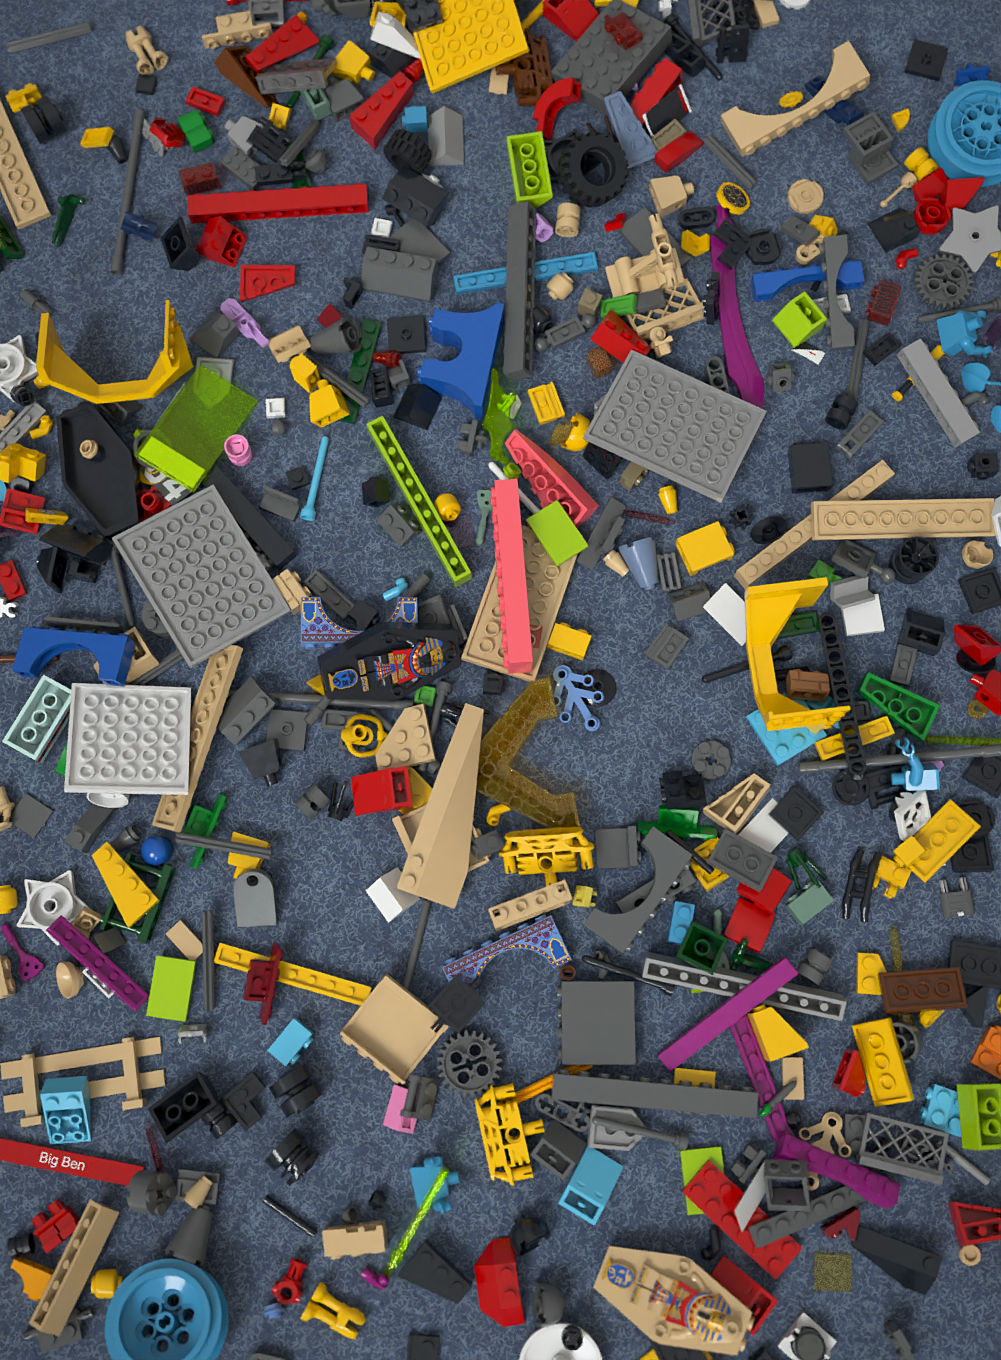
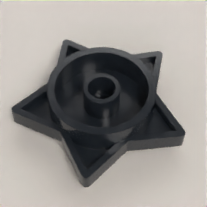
[543,128,601,183]

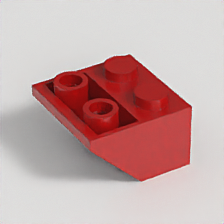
[195,216,248,268]

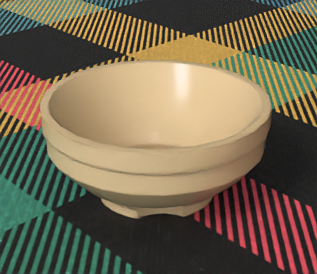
[56,961,84,998]

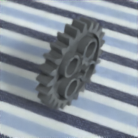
[913,253,974,311]
[437,1030,502,1098]

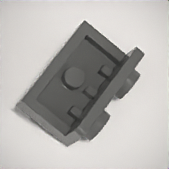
[377,504,422,547]

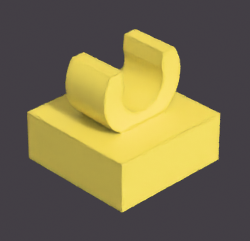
[572,885,597,908]

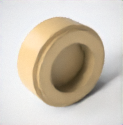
[958,1244,981,1266]

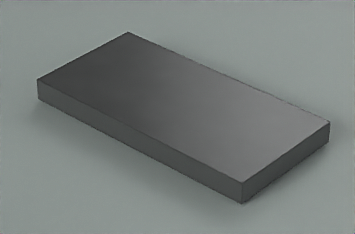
[617,207,691,268]

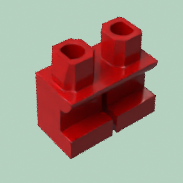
[32,1199,80,1254]

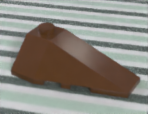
[214,45,278,108]

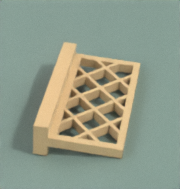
[625,278,704,341]

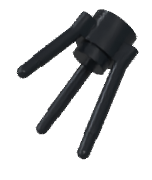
[440,702,490,728]
[328,781,354,821]

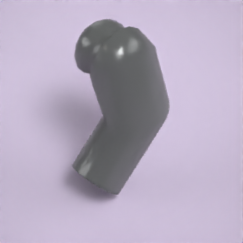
[960,392,989,407]

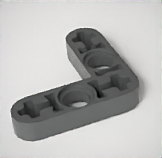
[535,1075,600,1132]

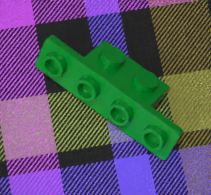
[182,794,227,869]
[637,805,717,840]

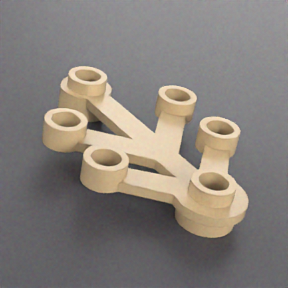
[799,1112,851,1190]

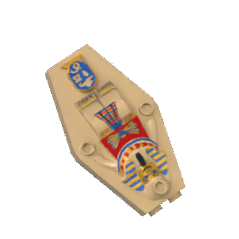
[594,1246,755,1355]

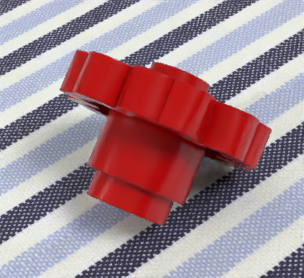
[141,486,172,520]

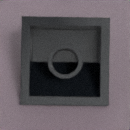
[161,217,198,271]

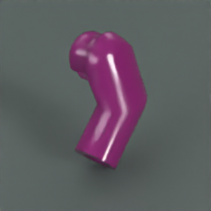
[360,1267,389,1290]

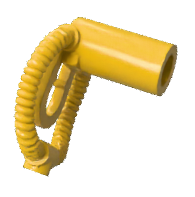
[341,714,387,758]

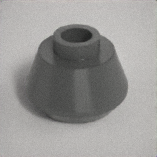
[304,149,327,173]

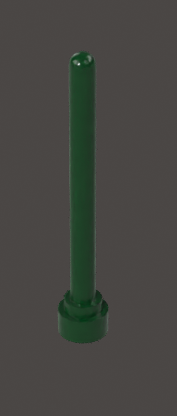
[287,34,334,109]

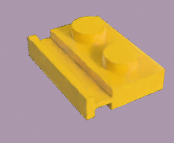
[527,382,565,425]

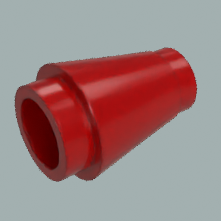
[404,58,424,83]

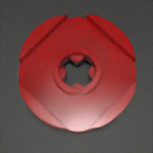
[149,118,186,148]

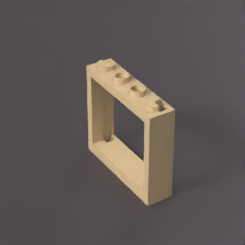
[488,880,572,932]

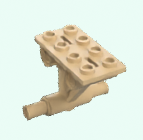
[605,214,684,298]

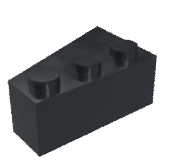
[397,1239,472,1304]

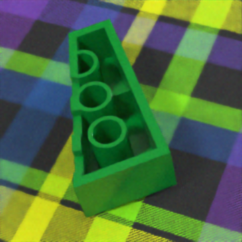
[856,672,940,742]

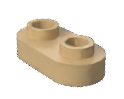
[795,235,825,265]

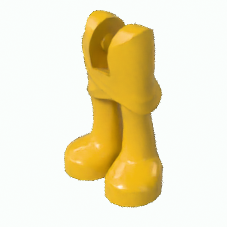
[300,1282,366,1340]

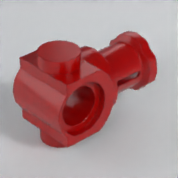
[272,1257,308,1304]

